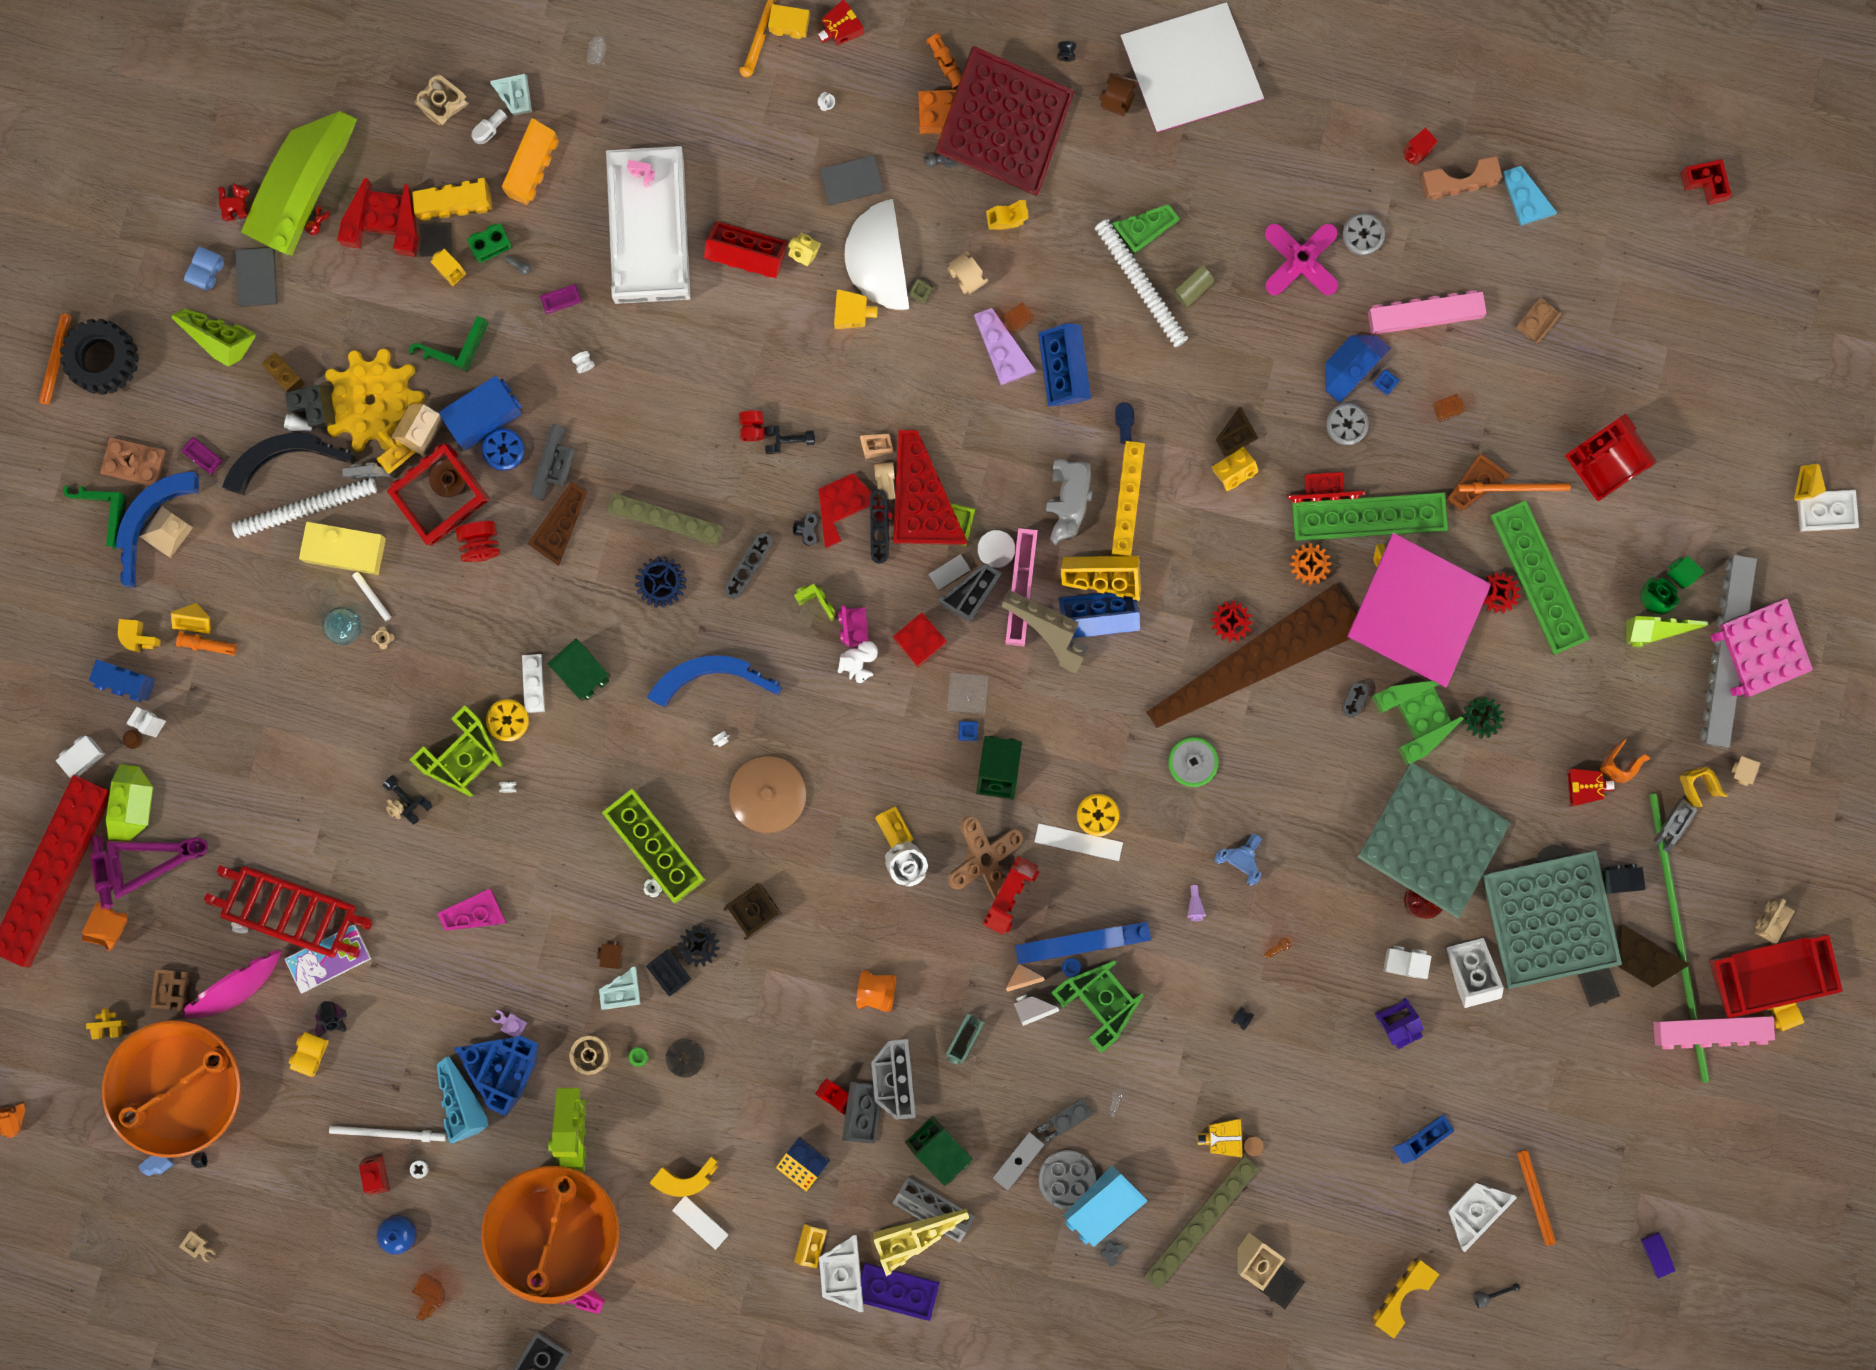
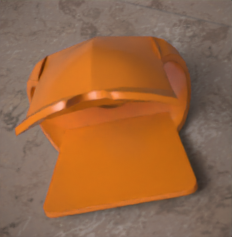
[1599,739,1650,783]
[82,902,127,952]
[856,969,897,1012]

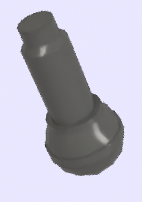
[504,255,531,275]

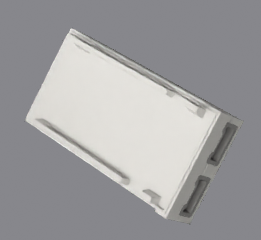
[606,146,691,304]

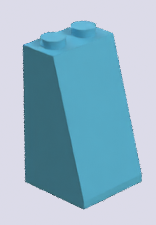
[1063,1165,1147,1247]

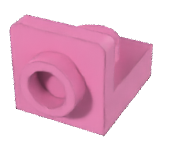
[627,160,655,187]

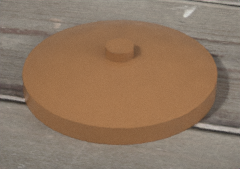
[729,756,806,833]

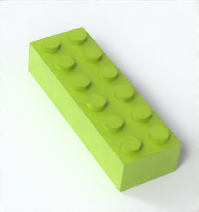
[602,789,706,904]

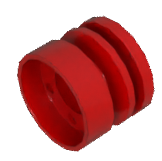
[455,521,501,562]

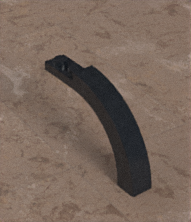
[222,433,355,496]

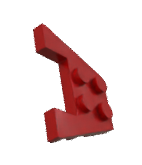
[818,473,893,549]

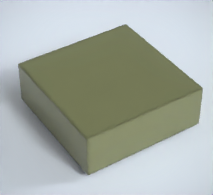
[908,278,934,305]

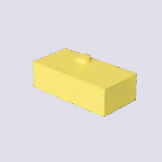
[299,522,386,575]

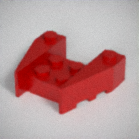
[337,178,419,257]
[982,856,1040,935]

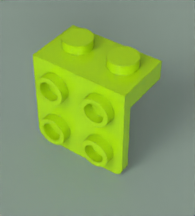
[794,584,836,622]

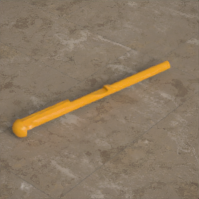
[739,0,776,77]

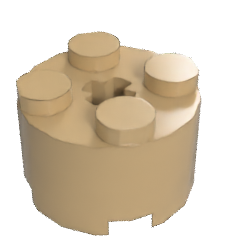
[947,250,988,294]
[569,1035,611,1075]

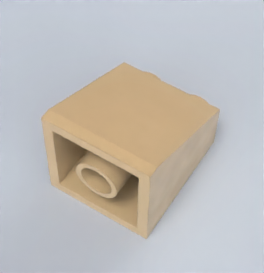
[392,404,443,457]

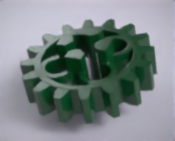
[1462,697,1505,739]

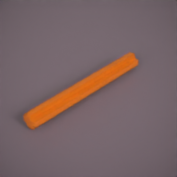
[38,313,72,405]
[1517,1150,1556,1246]

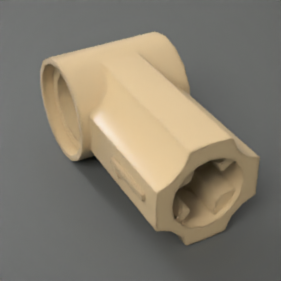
[874,462,895,501]

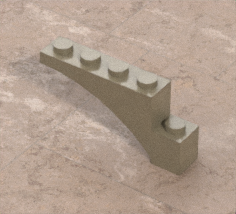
[1001,590,1089,673]

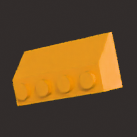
[502,118,559,205]

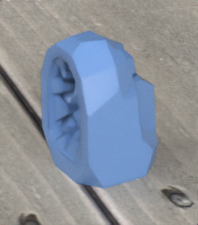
[139,1155,175,1176]

